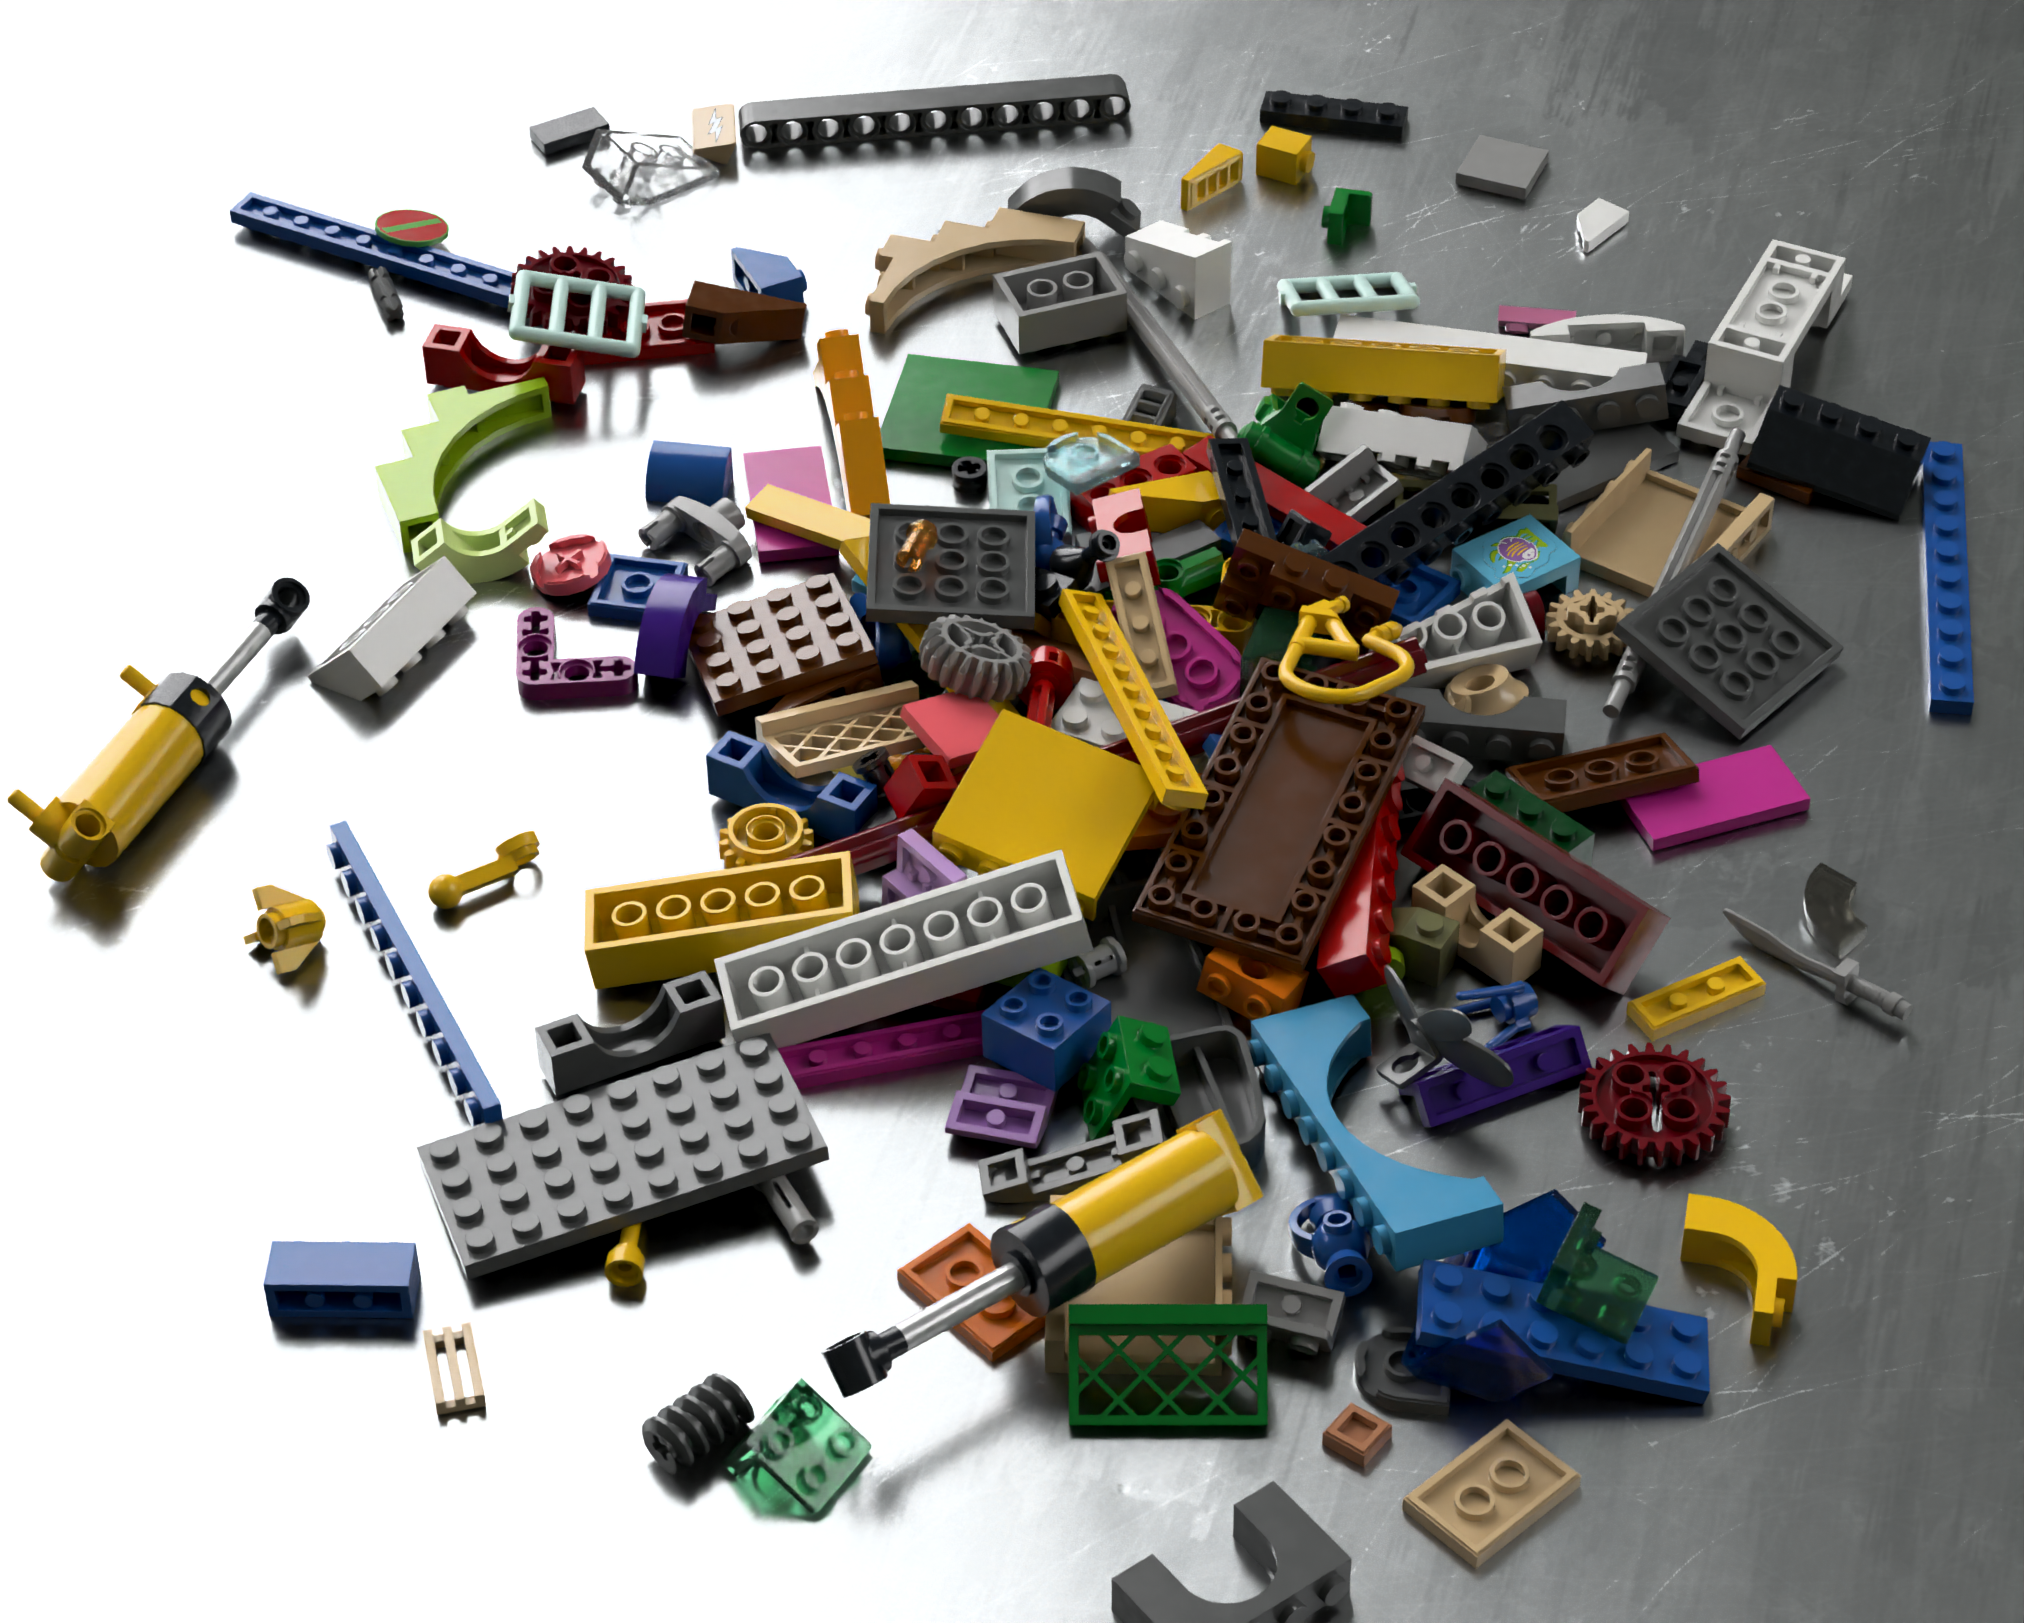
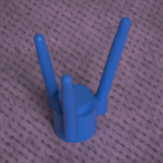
[1452,980,1538,1049]

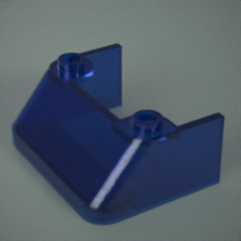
[1401,1189,1607,1402]

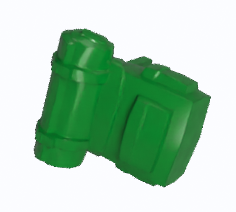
[1237,382,1333,490]

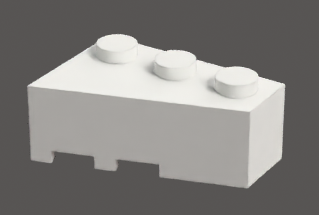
[1124,221,1232,320]

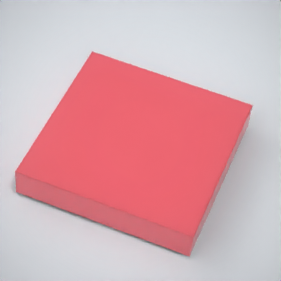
[900,691,999,769]

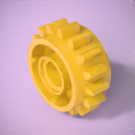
[718,803,814,869]

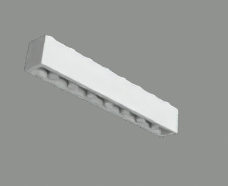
[1333,314,1648,391]

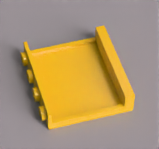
[932,709,1159,921]

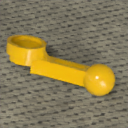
[428,831,540,909]

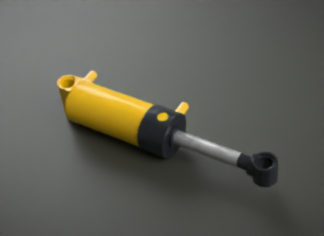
[7,577,310,882]
[821,1109,1264,1398]

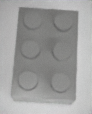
[993,251,1127,354]

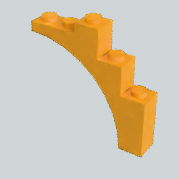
[813,329,890,519]

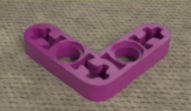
[516,607,639,700]

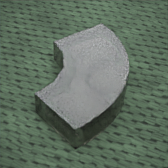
[1803,863,1868,960]

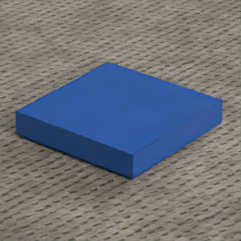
[587,553,688,622]

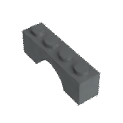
[1502,362,1669,434]
[1395,686,1567,763]
[534,970,726,1096]

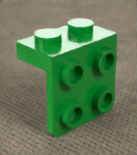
[1077,1015,1181,1140]

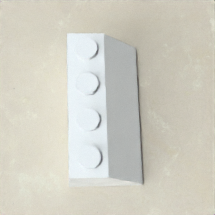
[307,556,476,701]

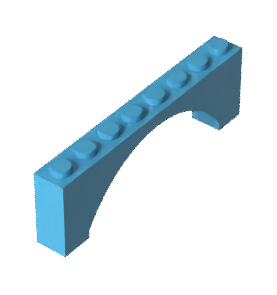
[1247,994,1504,1272]

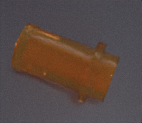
[896,519,938,572]

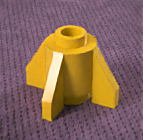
[243,884,326,975]

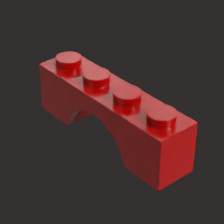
[422,324,586,404]

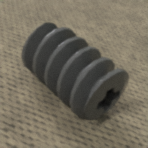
[642,1373,755,1475]

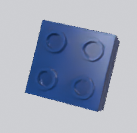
[981,967,1112,1092]

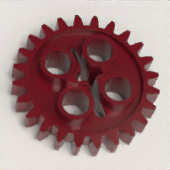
[510,245,635,335]
[1578,1042,1731,1167]

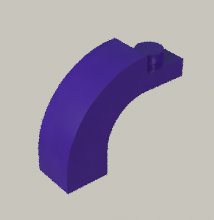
[634,573,717,678]

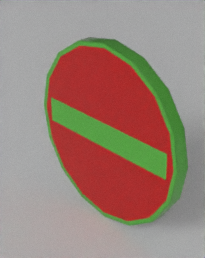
[375,209,449,247]

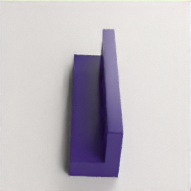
[1398,1025,1592,1128]

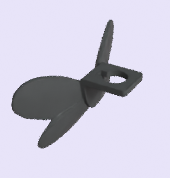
[1376,965,1514,1089]

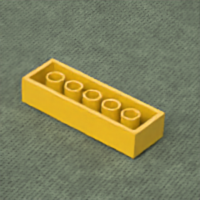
[1261,334,1507,409]
[584,851,860,990]

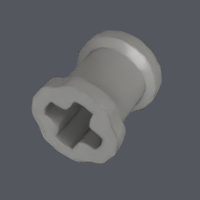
[1067,936,1127,990]

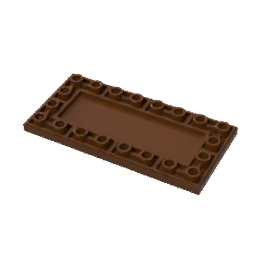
[1132,657,1426,974]

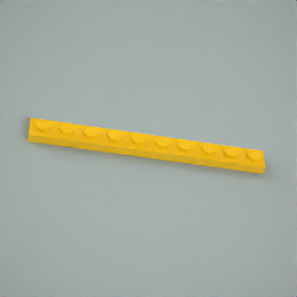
[1058,588,1208,811]

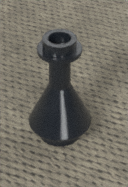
[1049,529,1120,590]

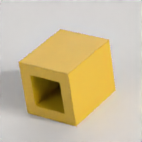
[1256,125,1315,185]

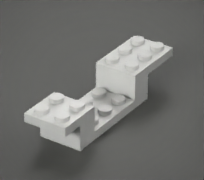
[1676,239,1853,456]

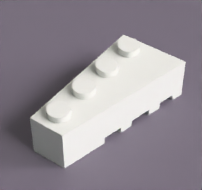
[1316,402,1487,480]
[1369,572,1543,696]

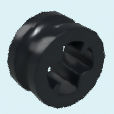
[951,456,987,494]

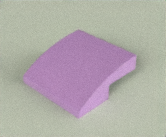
[881,828,967,906]

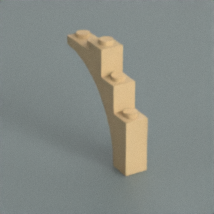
[865,207,1085,334]

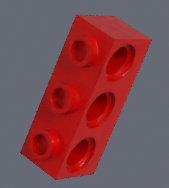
[1070,443,1197,532]

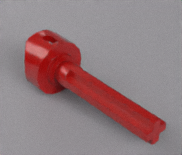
[1018,645,1074,728]

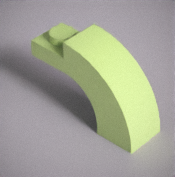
[411,498,549,584]

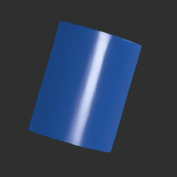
[645,440,734,507]

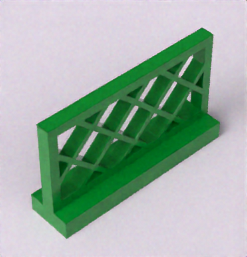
[1069,1304,1268,1426]

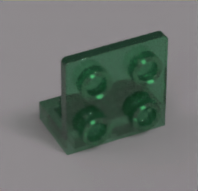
[1536,1202,1659,1344]
[721,1377,872,1514]

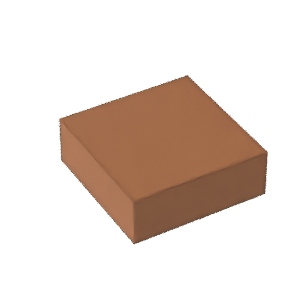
[1322,1402,1392,1468]

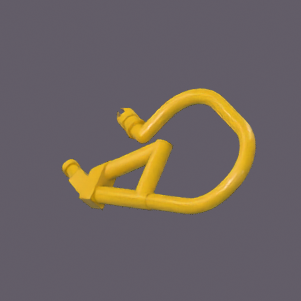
[1278,595,1415,704]

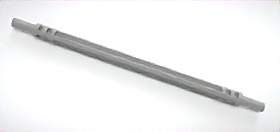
[1079,237,1237,438]
[1603,428,1746,718]

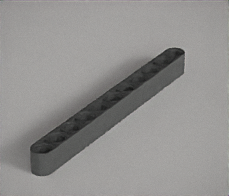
[737,74,1131,149]

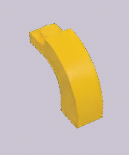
[1680,1193,1797,1346]

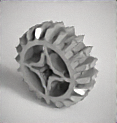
[918,614,1033,702]

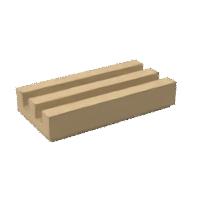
[422,1322,486,1415]

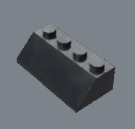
[1746,385,1931,521]

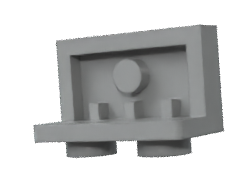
[1304,444,1404,523]
[1241,1270,1346,1355]

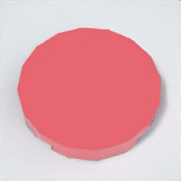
[530,534,612,596]

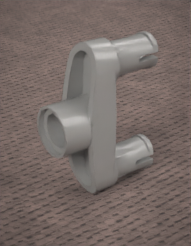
[638,496,752,586]

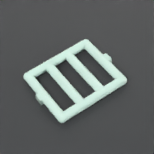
[507,270,648,358]
[1277,272,1420,316]

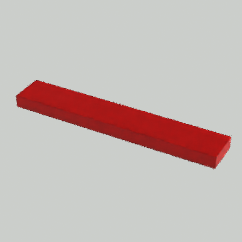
[1182,435,1367,551]

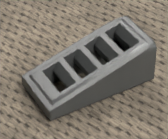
[1122,384,1177,427]

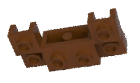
[1213,528,1400,661]

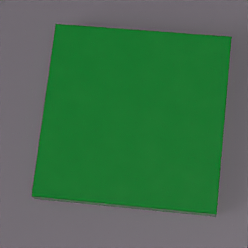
[880,354,1059,467]

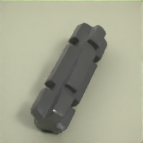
[368,266,404,321]

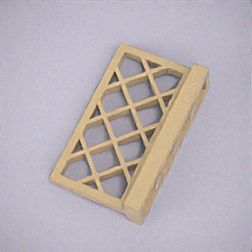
[755,680,926,779]

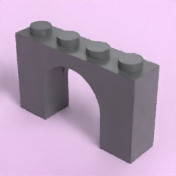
[1112,1481,1352,1623]

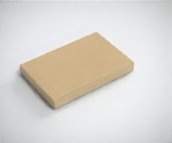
[1402,1419,1581,1569]

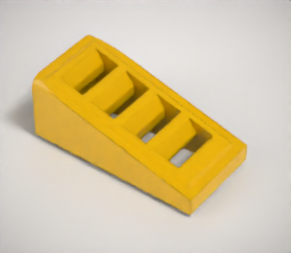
[1180,143,1243,211]

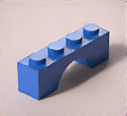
[706,730,878,841]

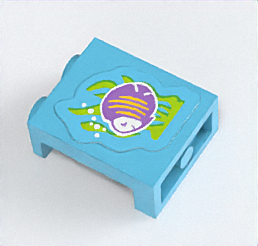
[1450,514,1581,596]

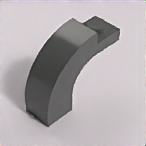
[1007,167,1141,237]

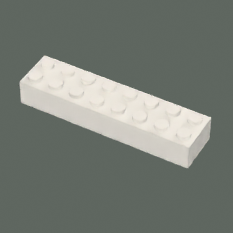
[714,849,1093,1048]

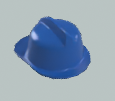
[849,593,911,671]

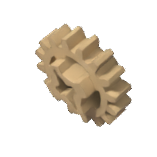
[1545,589,1634,662]

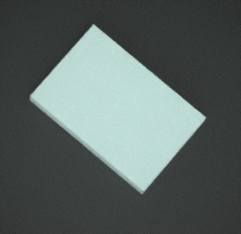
[986,447,1072,545]

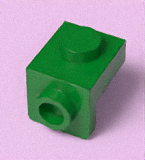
[1321,188,1373,245]

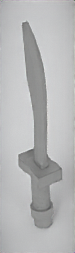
[1723,908,1913,1021]

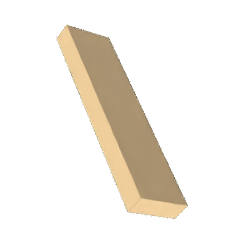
[1105,551,1179,699]

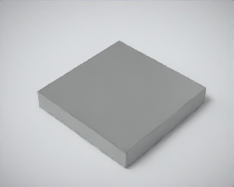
[1455,135,1549,200]

